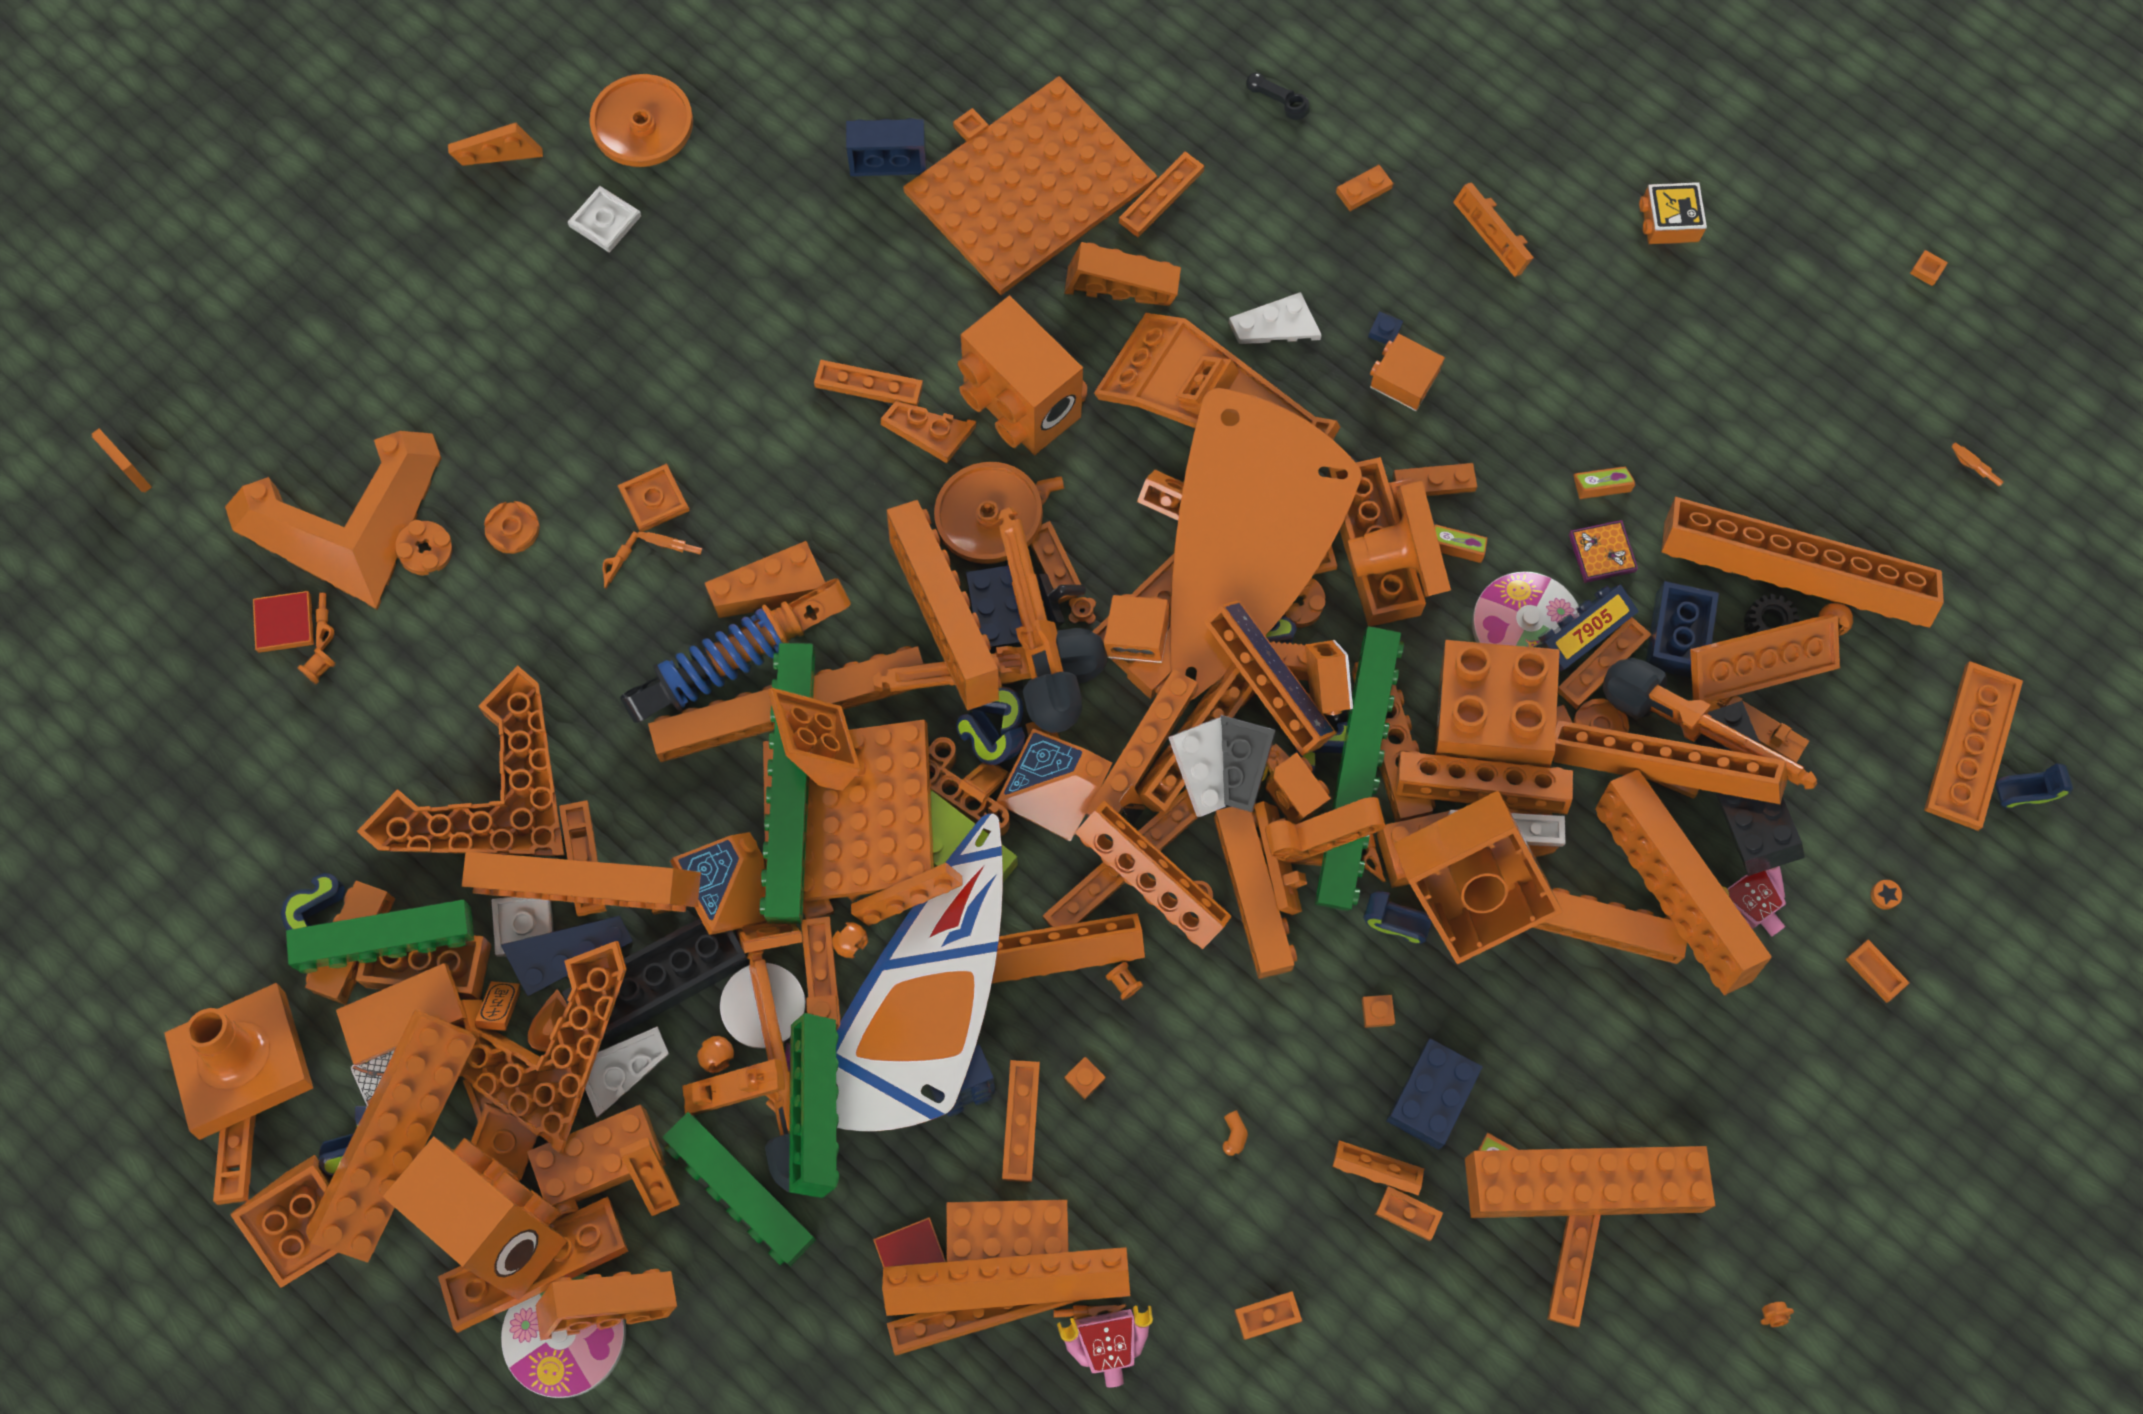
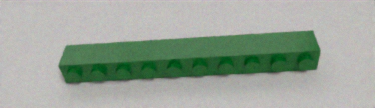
[1315,626,1404,911]
[760,643,816,924]

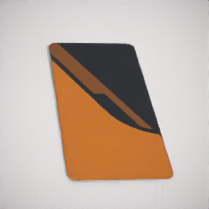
[1119,785,1145,825]

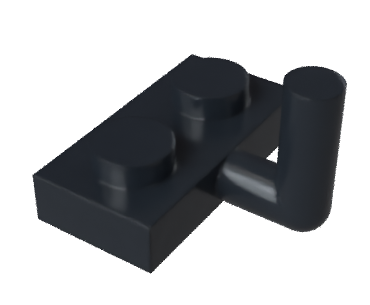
[1036,574,1086,629]

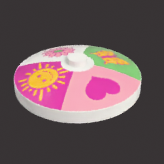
[1472,572,1578,647]
[501,1273,626,1398]

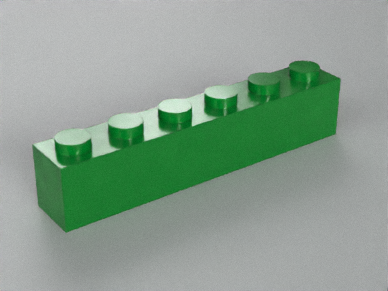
[286,900,474,973]
[789,1013,839,1198]
[662,1112,816,1267]

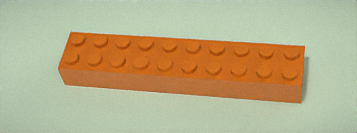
[1662,497,1944,628]

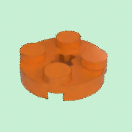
[395,520,452,575]
[1283,577,1325,628]

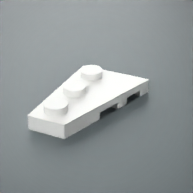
[1229,292,1322,344]
[1168,717,1226,817]
[585,1027,669,1117]

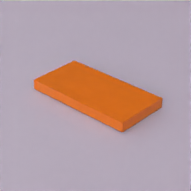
[336,963,467,1066]

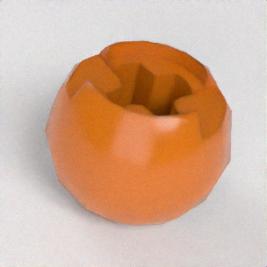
[1818,602,1854,636]
[832,922,868,958]
[697,1036,734,1073]

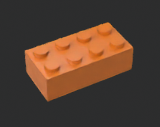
[356,935,491,1000]
[527,1104,666,1206]
[947,1200,1068,1262]

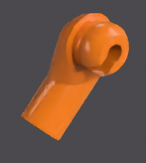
[1035,476,1064,505]
[1223,1110,1248,1156]

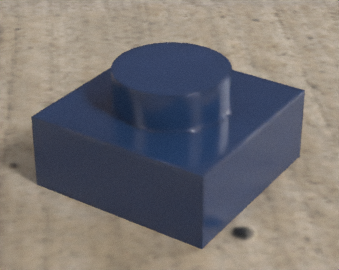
[1368,311,1403,344]

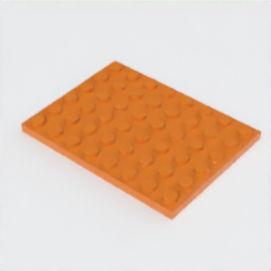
[903,76,1157,295]

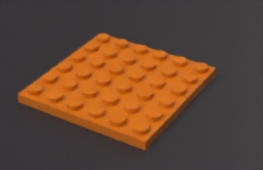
[763,720,934,902]

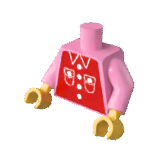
[1722,866,1786,937]
[1057,1306,1153,1387]

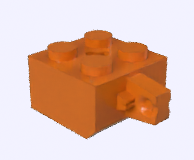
[1265,744,1331,825]

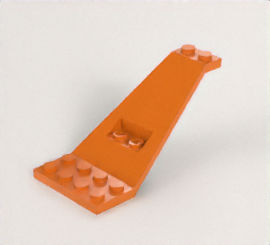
[1094,313,1341,439]

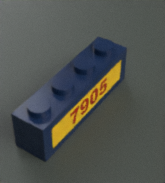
[1533,584,1639,671]

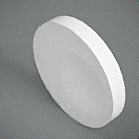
[720,963,806,1049]

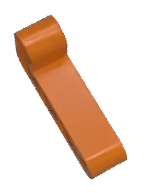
[929,737,1009,836]
[1265,797,1386,863]

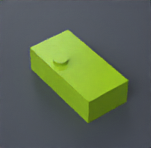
[930,789,1018,882]

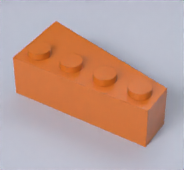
[1064,242,1181,306]
[705,541,825,618]
[535,1269,677,1341]

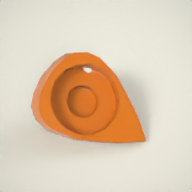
[528,989,567,1053]

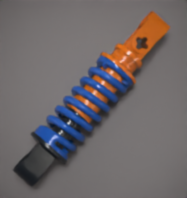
[619,578,851,723]

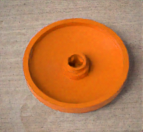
[590,74,693,167]
[934,462,1043,564]

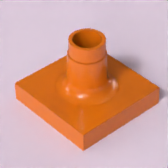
[1347,481,1451,597]
[164,983,313,1140]

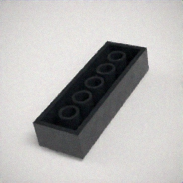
[1694,701,1805,876]
[562,918,750,1046]

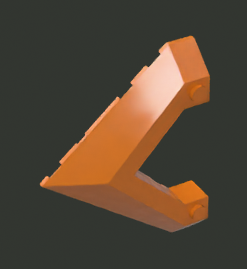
[225,431,442,610]
[357,665,564,856]
[453,941,626,1153]

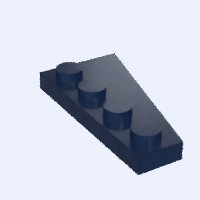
[501,915,633,996]

